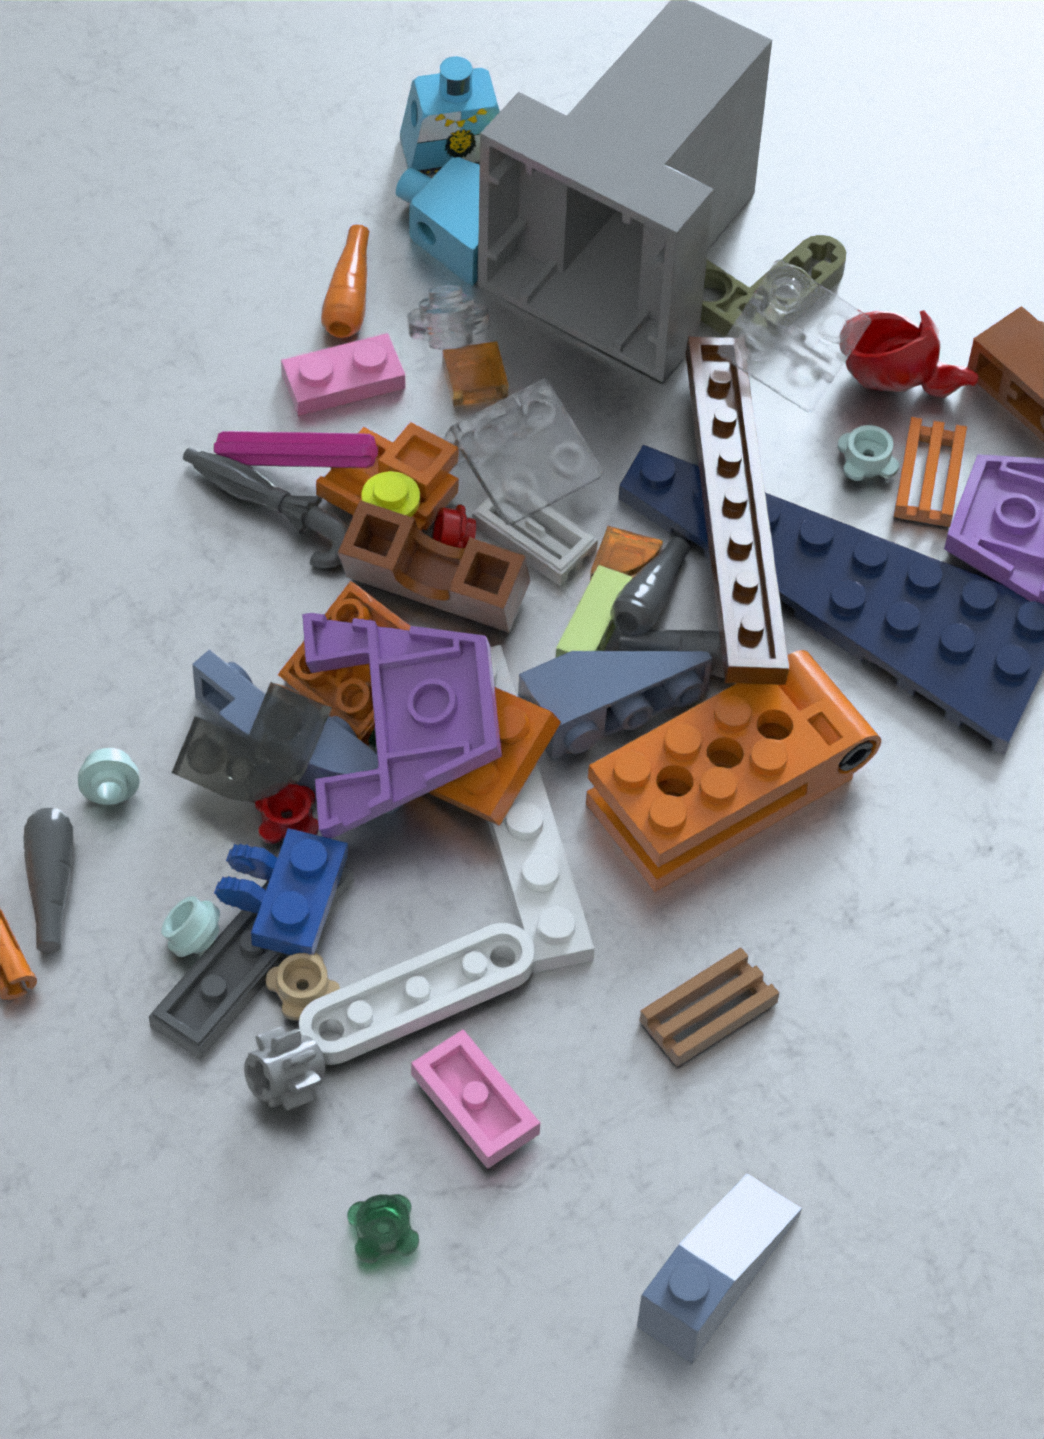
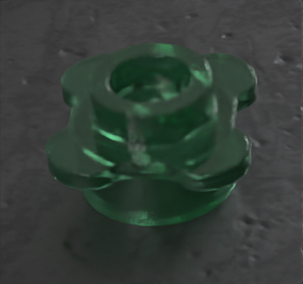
[347,1194,419,1263]

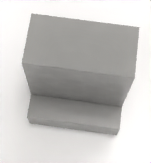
[478,0,773,382]

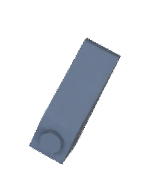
[637,1174,802,1363]

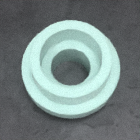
[78,748,140,805]
[161,896,220,957]

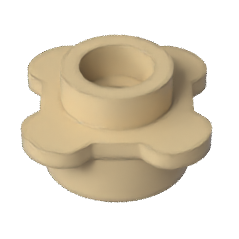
[266,953,340,1020]

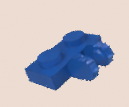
[214,828,348,955]

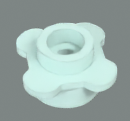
[837,425,899,481]

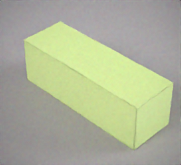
[555,565,633,658]

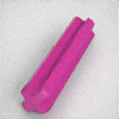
[213,431,378,469]

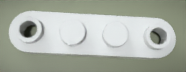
[299,923,535,1065]

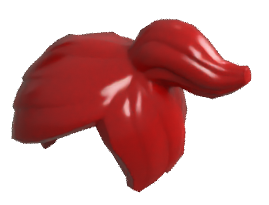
[838,310,979,398]

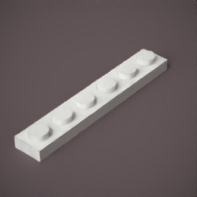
[488,645,595,973]

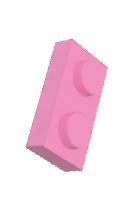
[281,333,405,416]
[411,1029,540,1169]

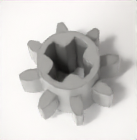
[244,1026,325,1111]

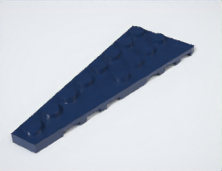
[618,444,1044,755]

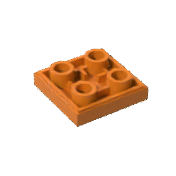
[277,581,411,746]

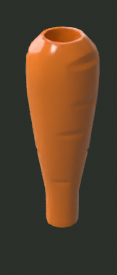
[321,224,370,338]

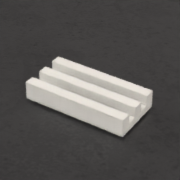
[472,478,598,587]

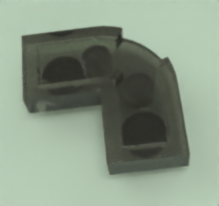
[171,682,332,803]

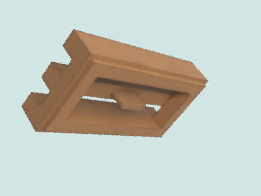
[639,947,780,1067]

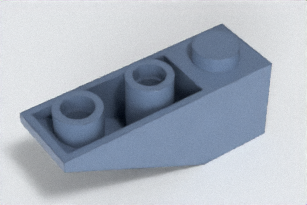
[518,651,712,760]

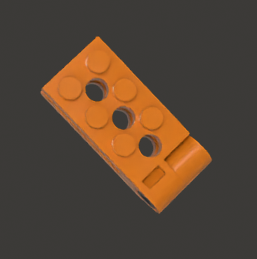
[586,650,882,892]

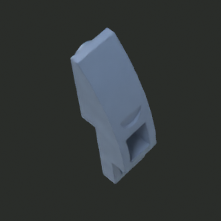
[192,649,402,814]

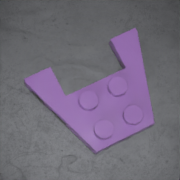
[944,454,1044,604]
[302,613,502,839]

